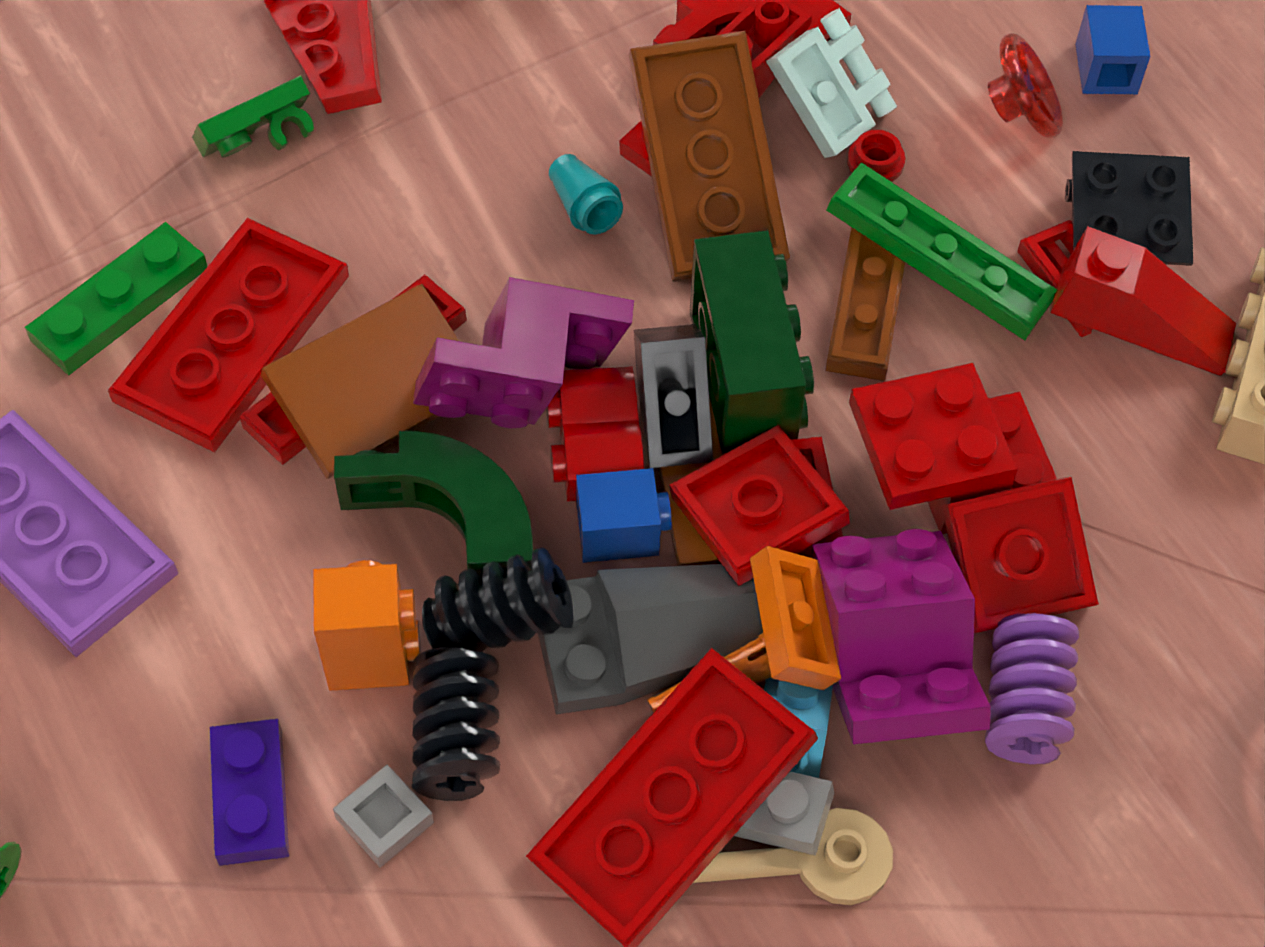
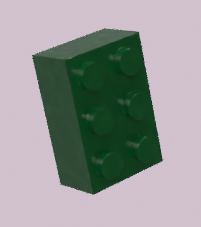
[689,230,814,455]

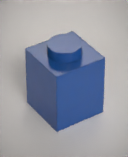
[1075,5,1151,94]
[576,468,672,563]

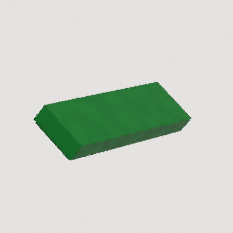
[826,163,1057,341]

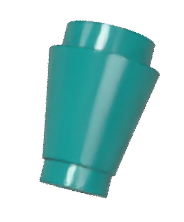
[548,154,623,235]

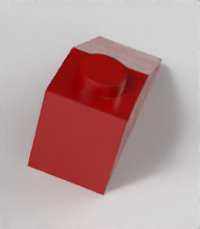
[1050,226,1237,376]

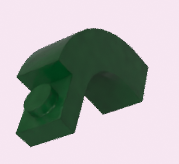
[334,431,533,581]

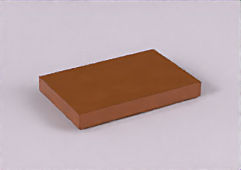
[261,284,459,479]

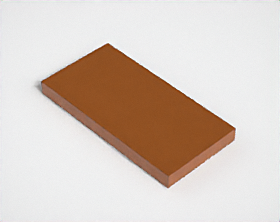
[629,31,790,281]

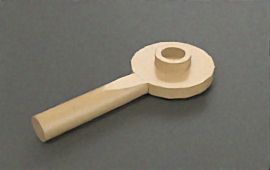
[692,808,893,905]

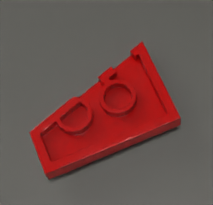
[262,0,382,114]

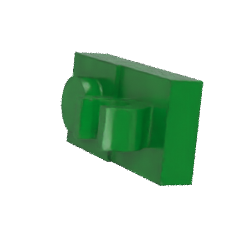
[192,75,314,158]

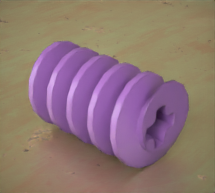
[985,613,1079,764]

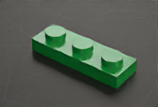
[25,222,208,376]

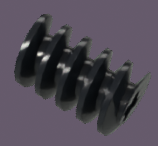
[422,547,574,652]
[412,647,500,801]

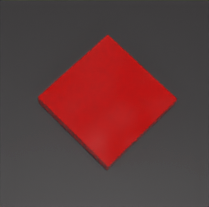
[669,425,850,586]
[941,477,1099,633]

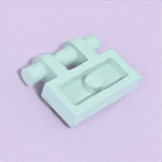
[766,8,897,158]

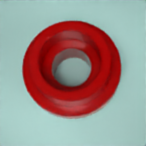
[847,130,906,182]

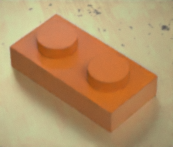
[750,546,841,690]

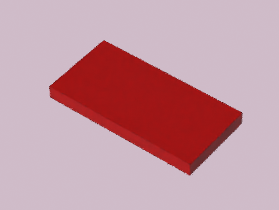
[108,218,349,453]
[526,648,818,947]

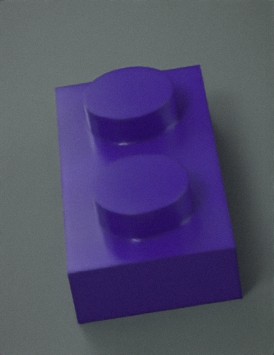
[210,718,289,866]

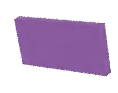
[0,410,178,657]

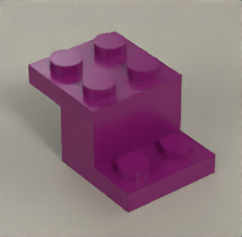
[413,277,634,428]
[812,529,991,745]

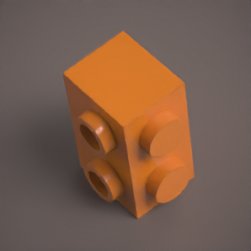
[313,560,421,691]

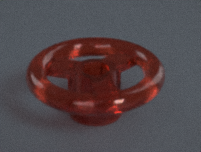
[987,33,1063,138]

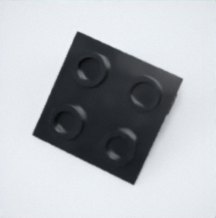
[1065,151,1193,266]

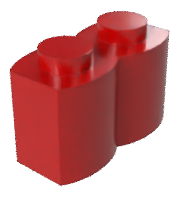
[546,366,644,502]

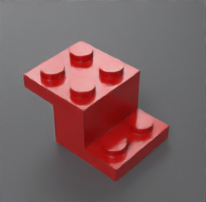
[849,363,1057,534]

